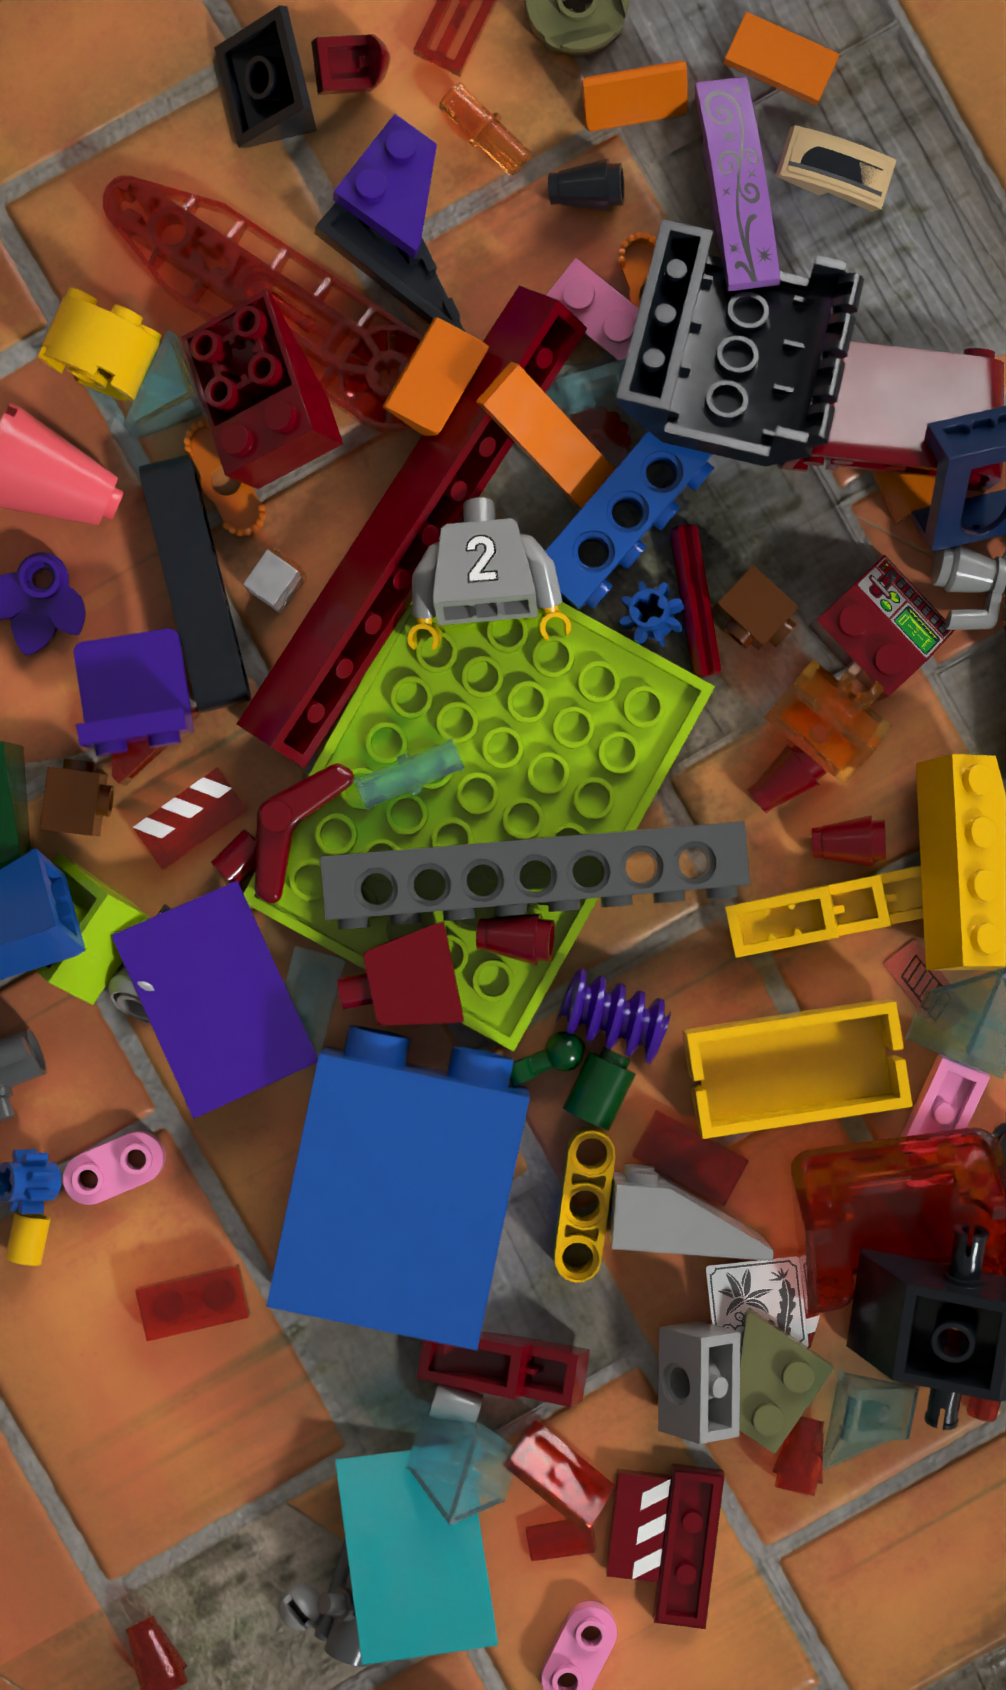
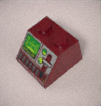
[809,555,955,701]

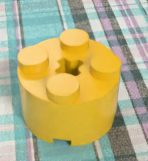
[37,287,162,402]

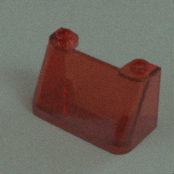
[791,1128,1006,1314]

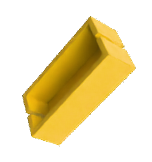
[682,998,913,1139]

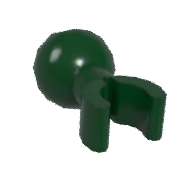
[510,1031,585,1087]

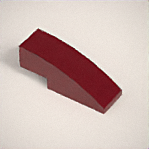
[417,1331,590,1407]

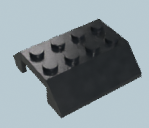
[615,219,864,467]

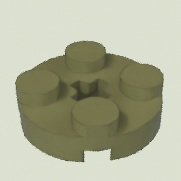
[525,0,629,56]

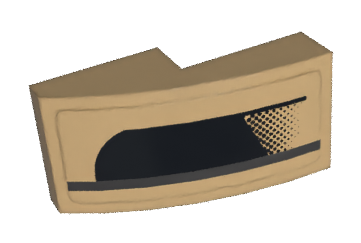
[775,125,897,212]

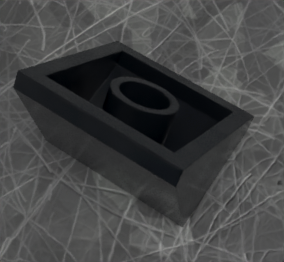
[214,5,317,148]

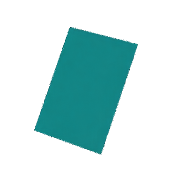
[335,1443,498,1665]

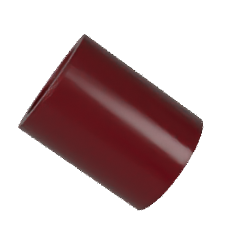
[211,829,256,884]

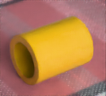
[5,1211,51,1266]

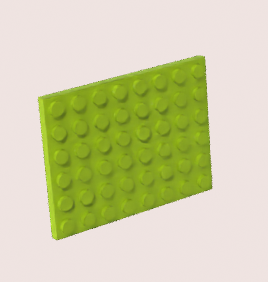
[243,602,715,1052]

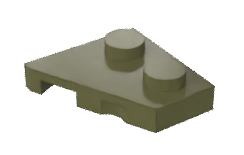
[739,1307,834,1454]

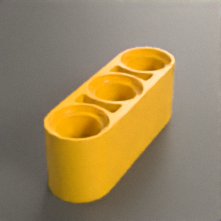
[553,1126,616,1283]

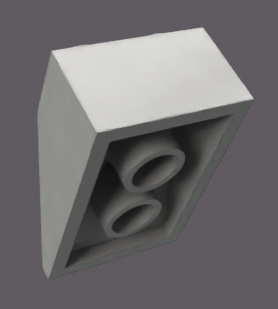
[607,1164,774,1261]

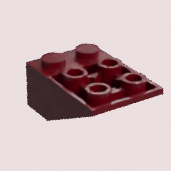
[181,289,343,489]

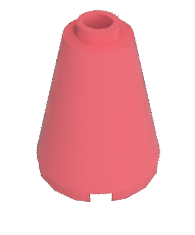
[0,403,124,526]

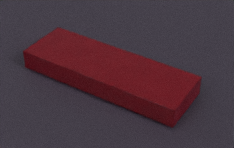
[653,1463,725,1629]

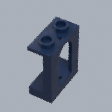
[911,406,1006,552]

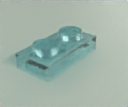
[285,946,346,1057]

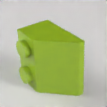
[34,852,151,1005]

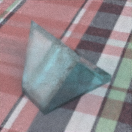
[123,330,206,439]
[906,967,1006,1079]
[819,1371,919,1473]
[405,1417,520,1525]

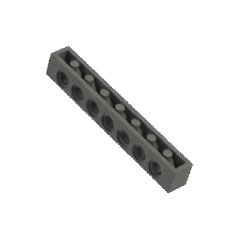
[320,821,750,929]

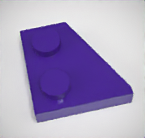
[333,114,437,258]

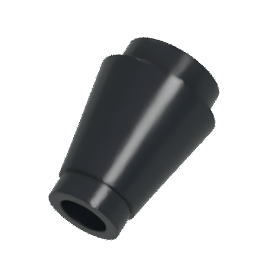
[548,158,625,212]

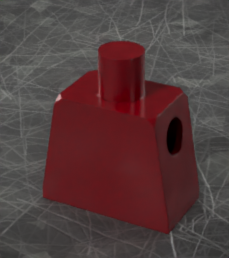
[337,921,464,1025]

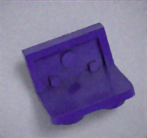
[74,629,194,756]

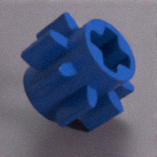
[619,581,684,647]
[0,1149,61,1214]

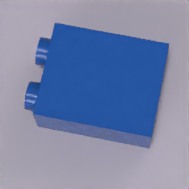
[266,1025,530,1350]

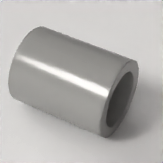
[428,1383,484,1430]

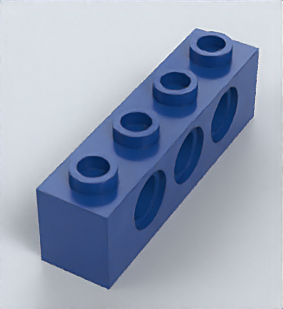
[545,431,715,611]

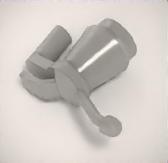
[931,545,1006,630]

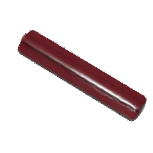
[670,524,721,678]

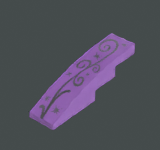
[694,76,780,291]

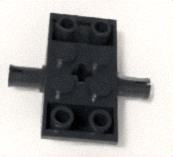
[846,1223,1006,1430]

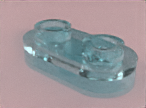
[548,359,626,415]

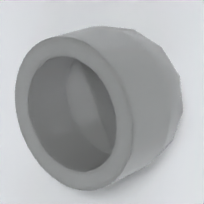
[279,1584,320,1630]

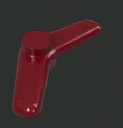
[255,763,354,904]

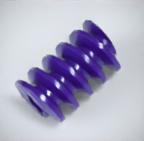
[555,968,671,1064]

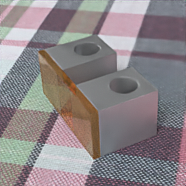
[243,545,307,614]

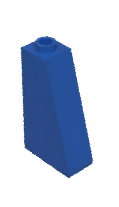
[0,848,86,980]

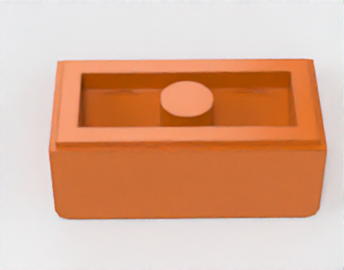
[580,60,688,132]
[382,317,489,436]

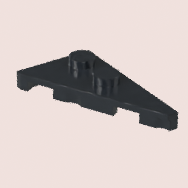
[315,203,466,332]

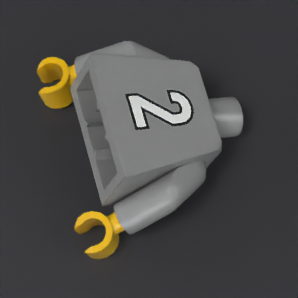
[407,497,571,651]

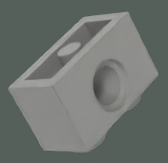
[658,1321,741,1444]

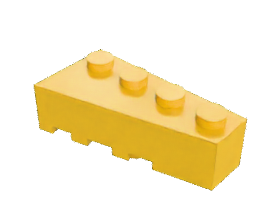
[916,754,1006,970]

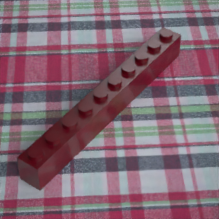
[236,285,588,768]

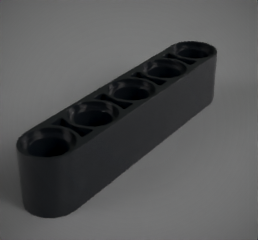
[139,454,252,713]

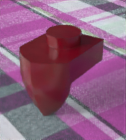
[311,34,391,95]

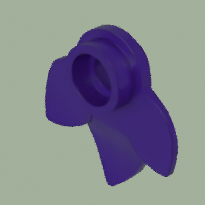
[0,552,86,655]

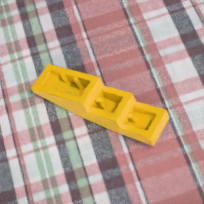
[725,865,923,958]

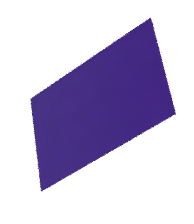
[111,881,318,1119]

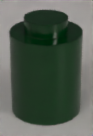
[563,1046,636,1131]

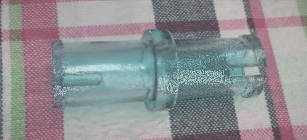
[355,738,465,810]

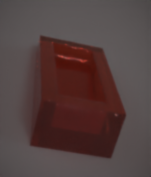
[525,1515,597,1562]

